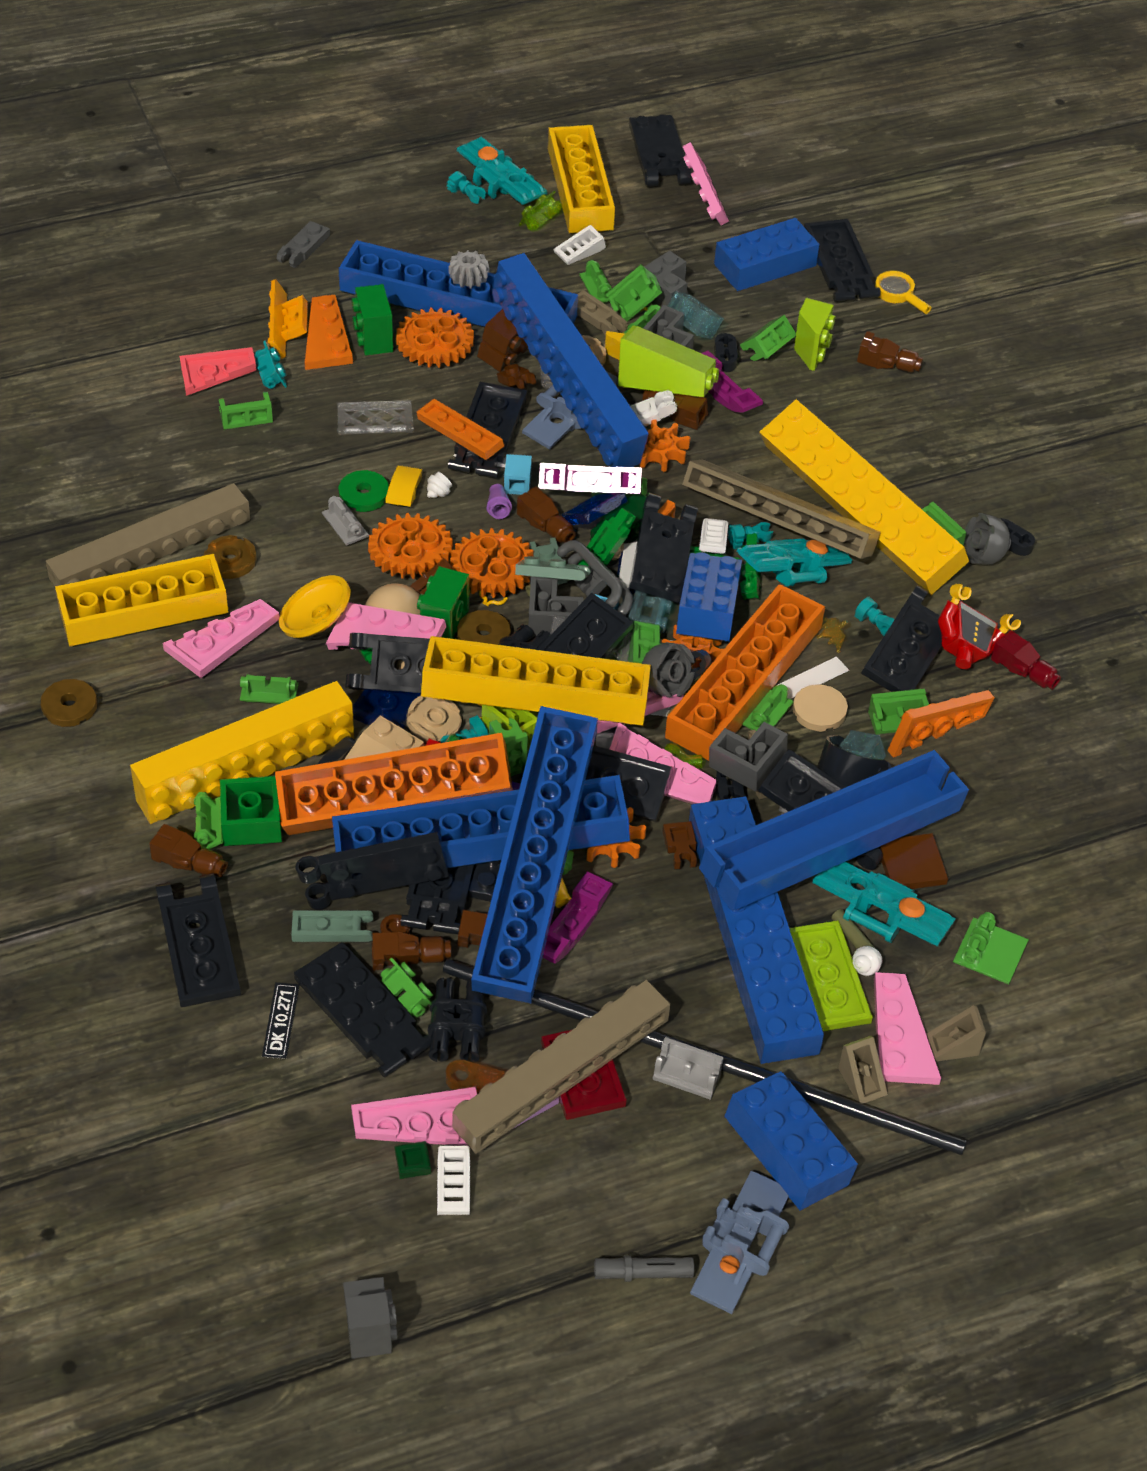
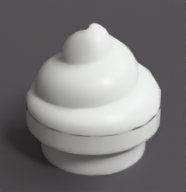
[427,472,453,498]
[853,946,882,976]

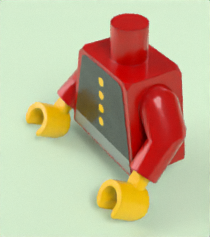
[938,584,1021,669]

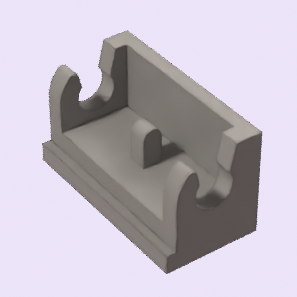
[653,1037,723,1100]

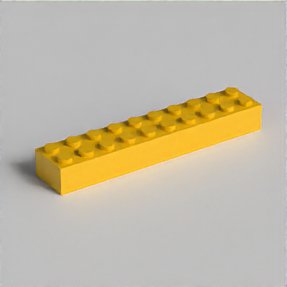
[760,399,969,595]

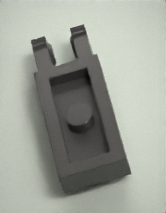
[277,221,330,268]

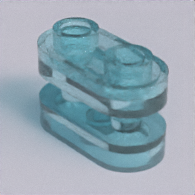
[628,590,673,633]

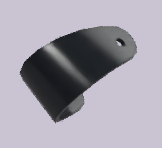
[817,735,889,786]

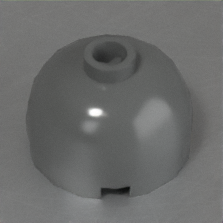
[964,513,1011,565]
[642,642,695,698]

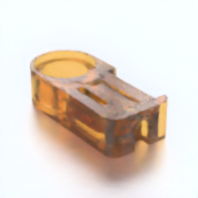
[446,1060,506,1094]

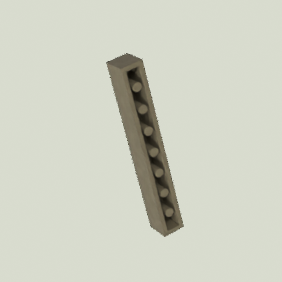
[682,459,880,559]
[46,483,250,587]
[452,980,670,1154]

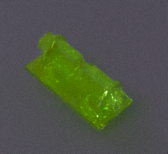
[519,191,562,231]

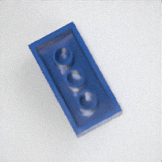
[714,218,819,291]
[676,552,742,641]
[724,1071,858,1211]

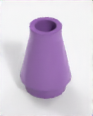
[487,484,512,519]

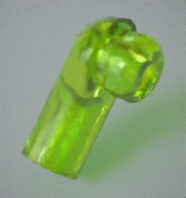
[664,743,702,769]

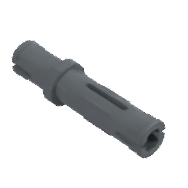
[594,1255,694,1282]

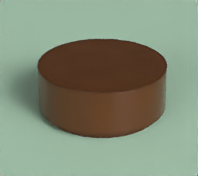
[380,914,410,934]

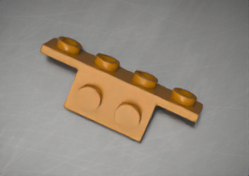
[268,279,308,359]

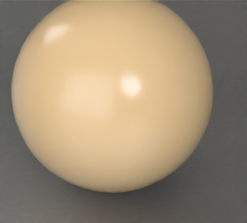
[365,583,420,615]

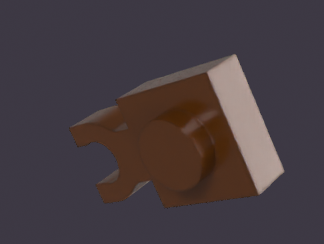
[497,364,536,389]
[662,821,697,869]

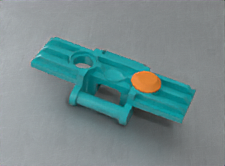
[457,137,547,205]
[737,538,852,586]
[812,862,956,946]

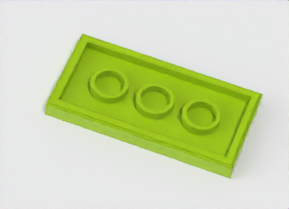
[789,920,873,1031]

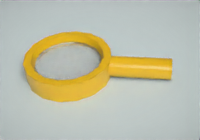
[875,271,931,314]

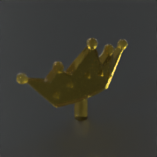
[817,617,848,653]

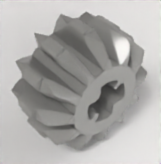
[449,250,489,289]

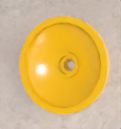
[279,575,350,638]

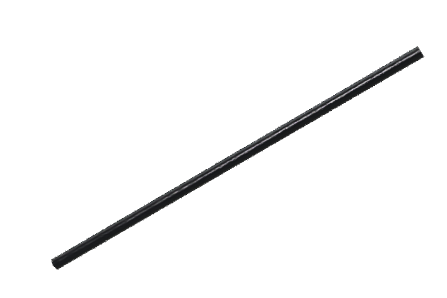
[443,959,966,1155]

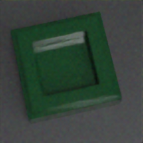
[394,1141,431,1179]

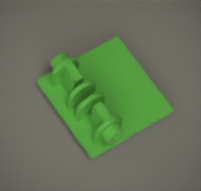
[953,912,1029,985]

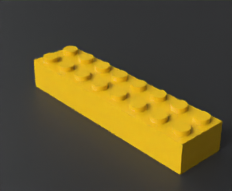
[421,636,651,725]
[130,681,354,824]

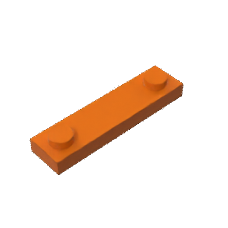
[416,399,504,460]

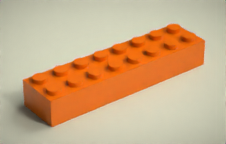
[665,584,825,761]
[275,733,513,835]

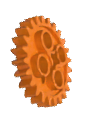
[396,308,474,368]
[368,513,453,579]
[450,528,533,598]

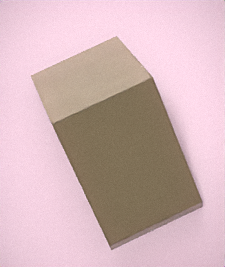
[926,1005,986,1061]
[838,1036,888,1104]

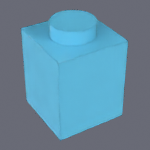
[504,454,532,495]

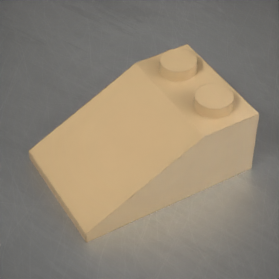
[344,715,424,760]

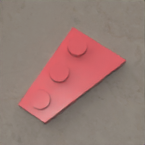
[180,347,256,396]

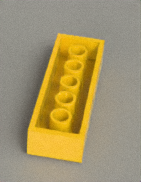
[548,125,615,233]
[55,554,228,647]

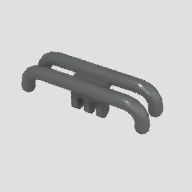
[557,540,633,616]

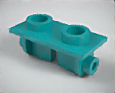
[254,340,287,389]

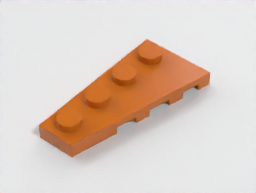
[305,295,353,370]
[887,690,995,758]

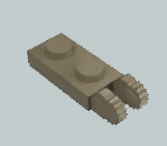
[577,290,628,336]

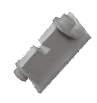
[322,496,369,546]

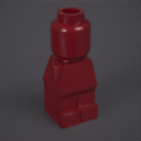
[991,630,1061,690]

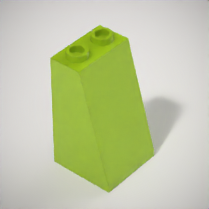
[618,326,719,397]

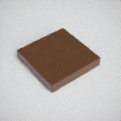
[878,833,948,889]

